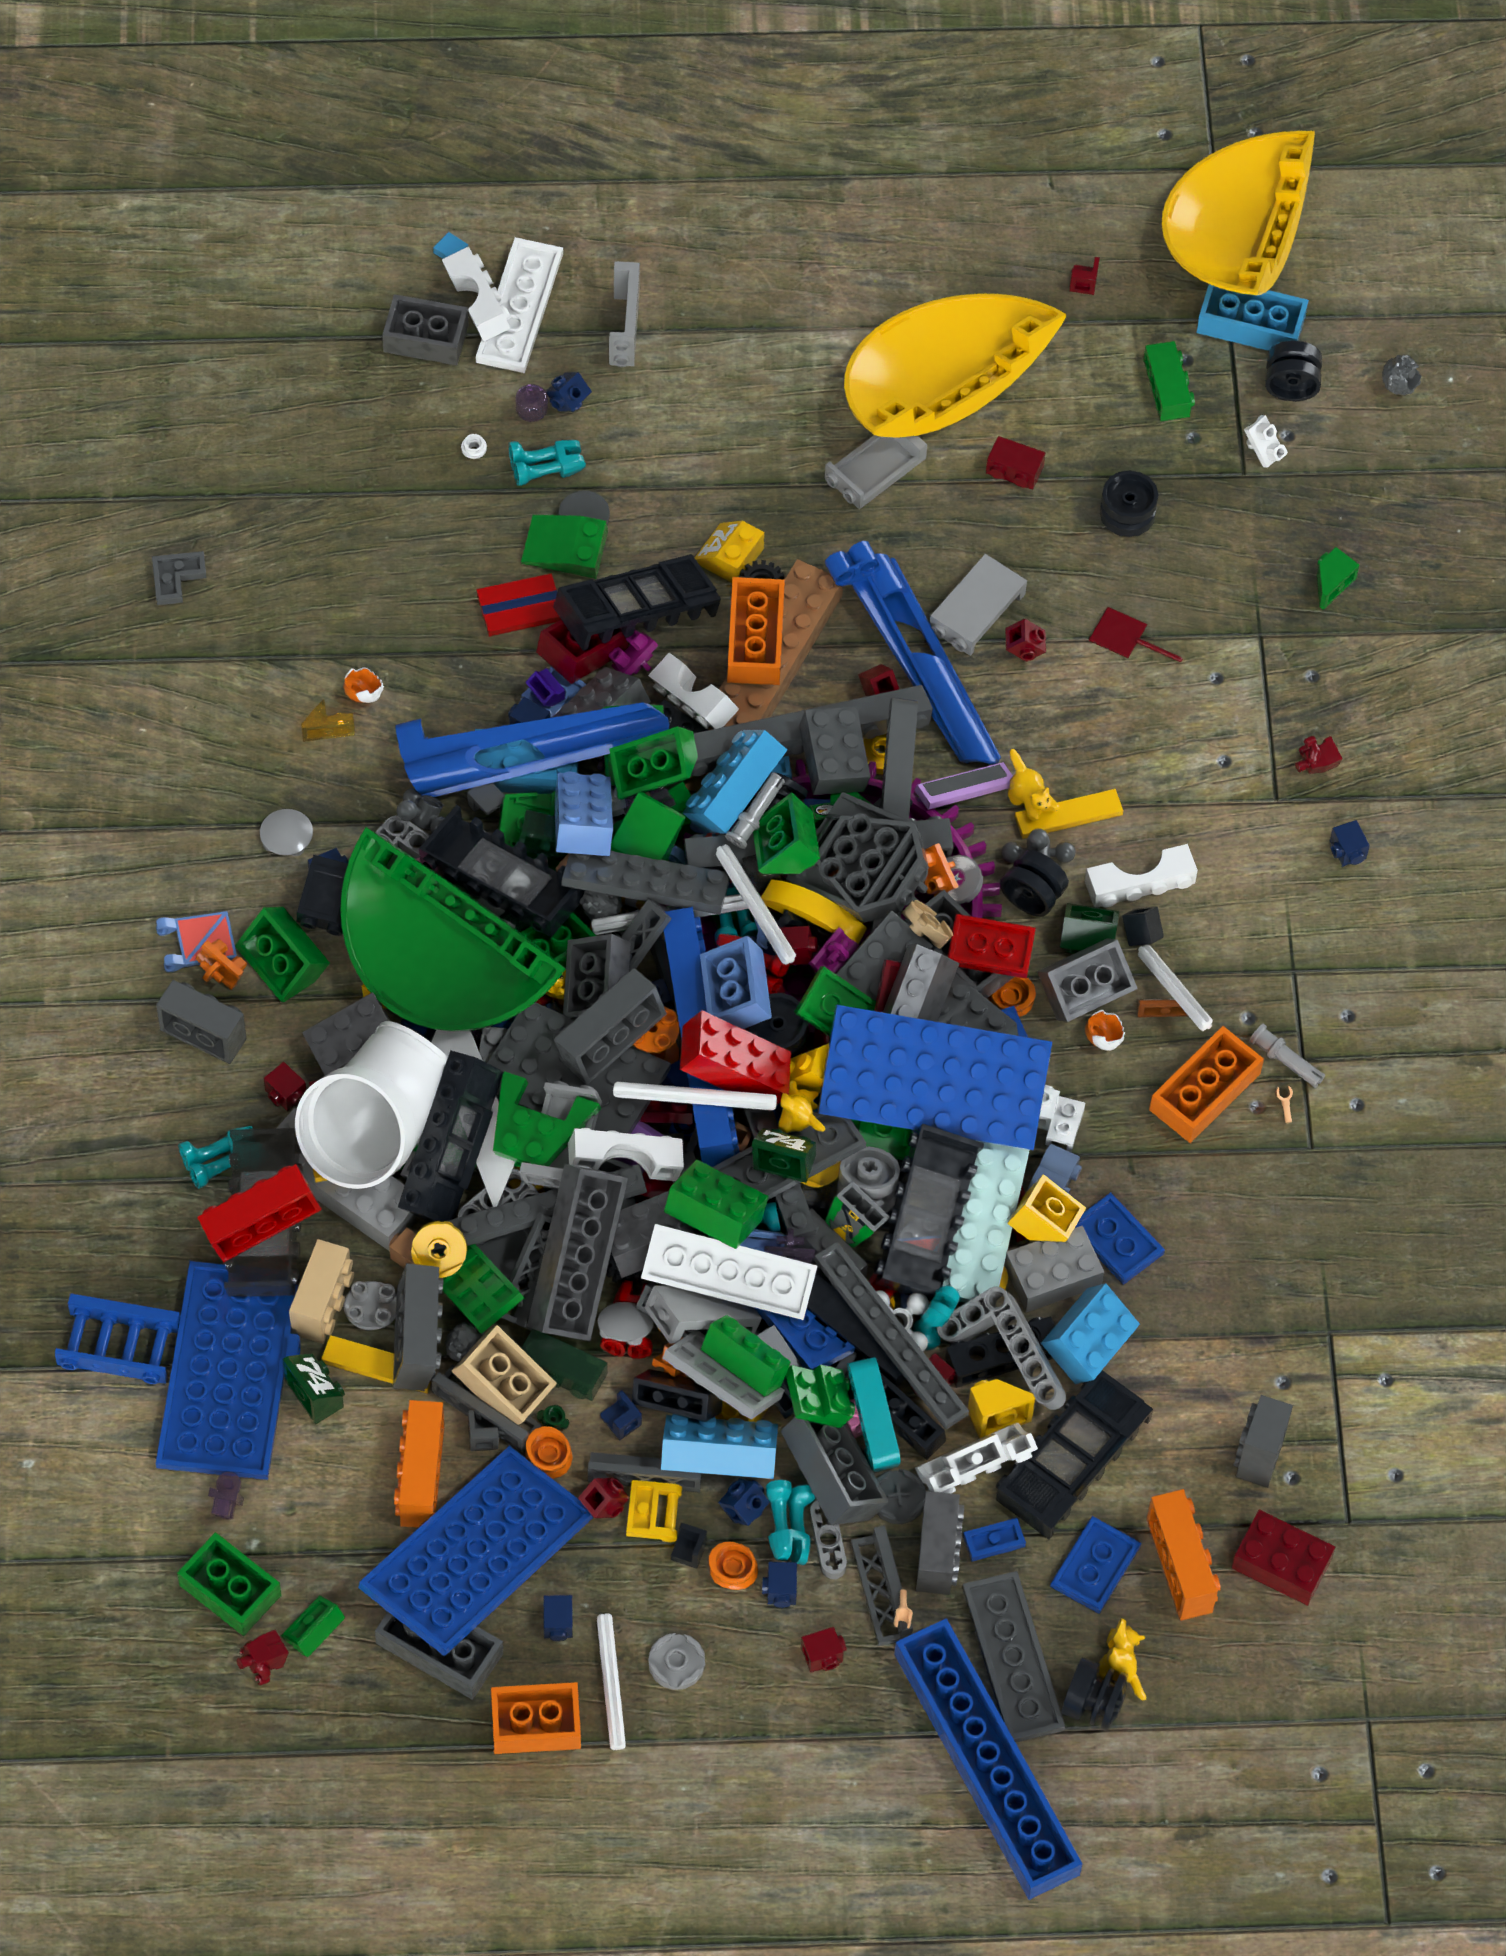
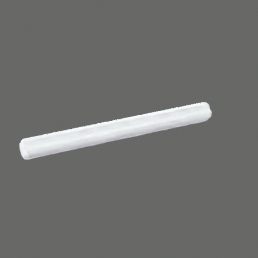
[716,844,796,965]
[591,894,749,935]
[613,1082,777,1110]

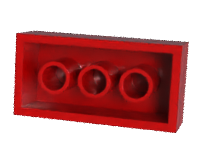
[680,1010,791,1111]
[197,1164,322,1263]

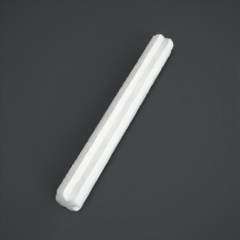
[1138,944,1213,1031]
[597,1614,626,1750]

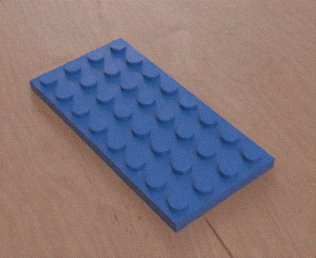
[817,1005,1052,1150]
[156,1261,300,1480]
[358,1446,593,1656]

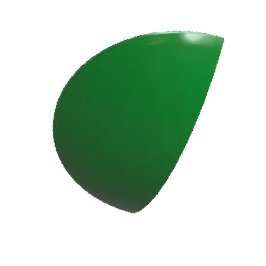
[341,827,566,1031]

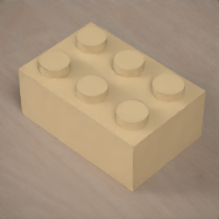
[289,1239,354,1344]
[452,1325,557,1425]

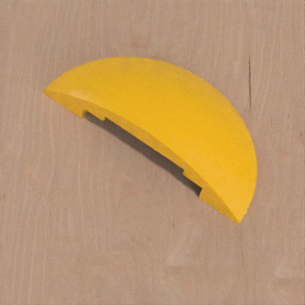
[1162,131,1315,295]
[844,294,1066,438]

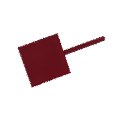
[1089,607,1183,662]

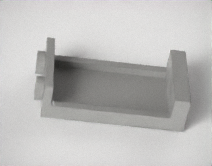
[609,261,640,367]
[825,435,927,509]
[930,554,1027,656]
[519,1081,602,1188]
[644,1285,762,1344]

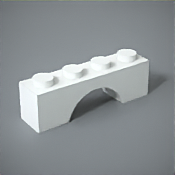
[442,246,511,342]
[648,653,739,729]
[1085,844,1198,908]
[568,1128,684,1181]

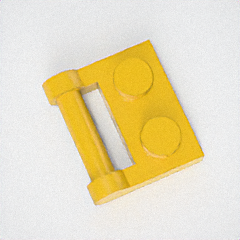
[626,1480,682,1542]

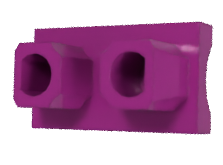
[609,630,658,675]
[808,927,859,974]

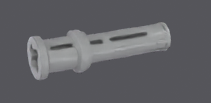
[725,772,785,849]
[1249,1024,1325,1088]

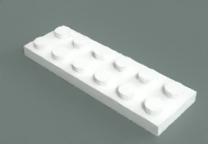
[476,237,563,373]
[641,1224,817,1320]

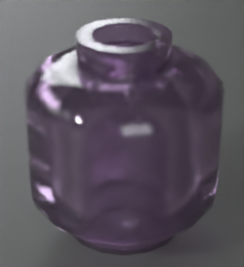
[515,384,548,422]

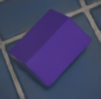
[525,668,565,707]

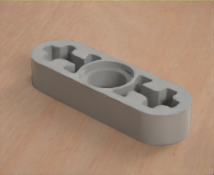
[810,1500,847,1579]

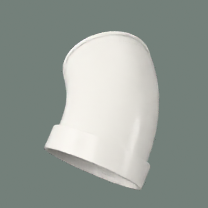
[295,1021,450,1189]

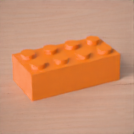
[727,577,785,685]
[1149,1026,1264,1143]
[394,1400,445,1528]
[1147,1489,1221,1621]

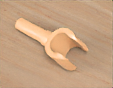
[1275,1085,1293,1123]
[894,1589,913,1628]

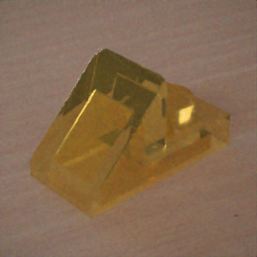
[301,700,355,742]

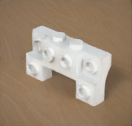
[1038,1085,1085,1152]
[915,1422,1038,1493]

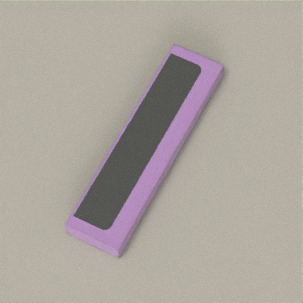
[915,762,1013,810]

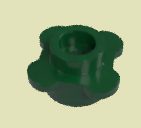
[537,1405,569,1430]

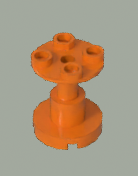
[632,1007,679,1064]

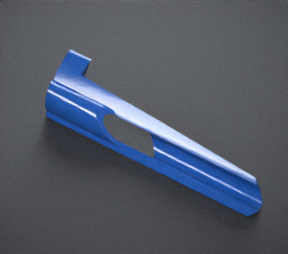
[825,541,1001,765]
[395,702,669,797]

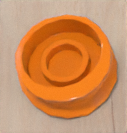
[987,977,1036,1017]
[525,1426,573,1479]
[709,1542,758,1590]

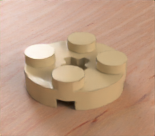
[902,900,953,949]

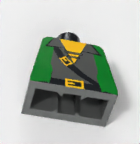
[826,1181,890,1248]

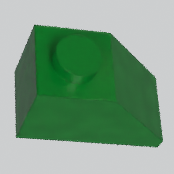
[1317,547,1359,610]

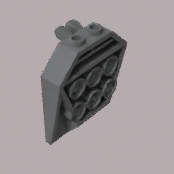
[785,792,929,923]

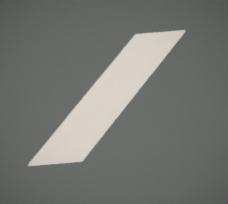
[431,1030,515,1207]

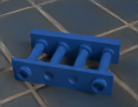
[55,1293,180,1384]

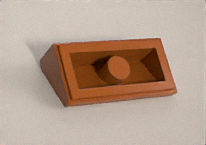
[1136,998,1188,1017]

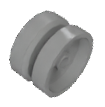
[836,1147,900,1213]

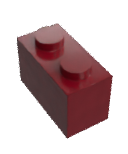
[986,436,1046,490]

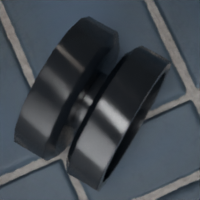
[1265,340,1322,402]
[1100,470,1159,537]
[1000,850,1069,917]
[749,993,809,1058]

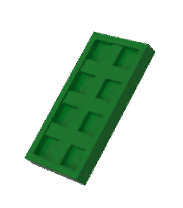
[439,1244,524,1334]

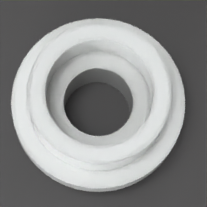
[461,434,487,459]

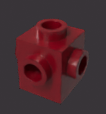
[1005,619,1046,662]
[578,1478,629,1518]

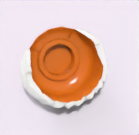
[343,667,384,703]
[1085,1010,1125,1051]

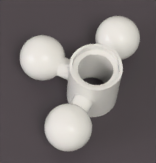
[876,1291,929,1351]

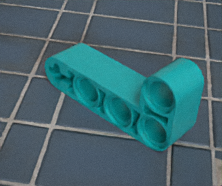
[847,1357,901,1473]

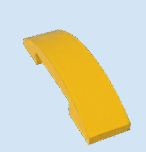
[761,879,867,944]

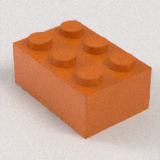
[491,1682,581,1754]

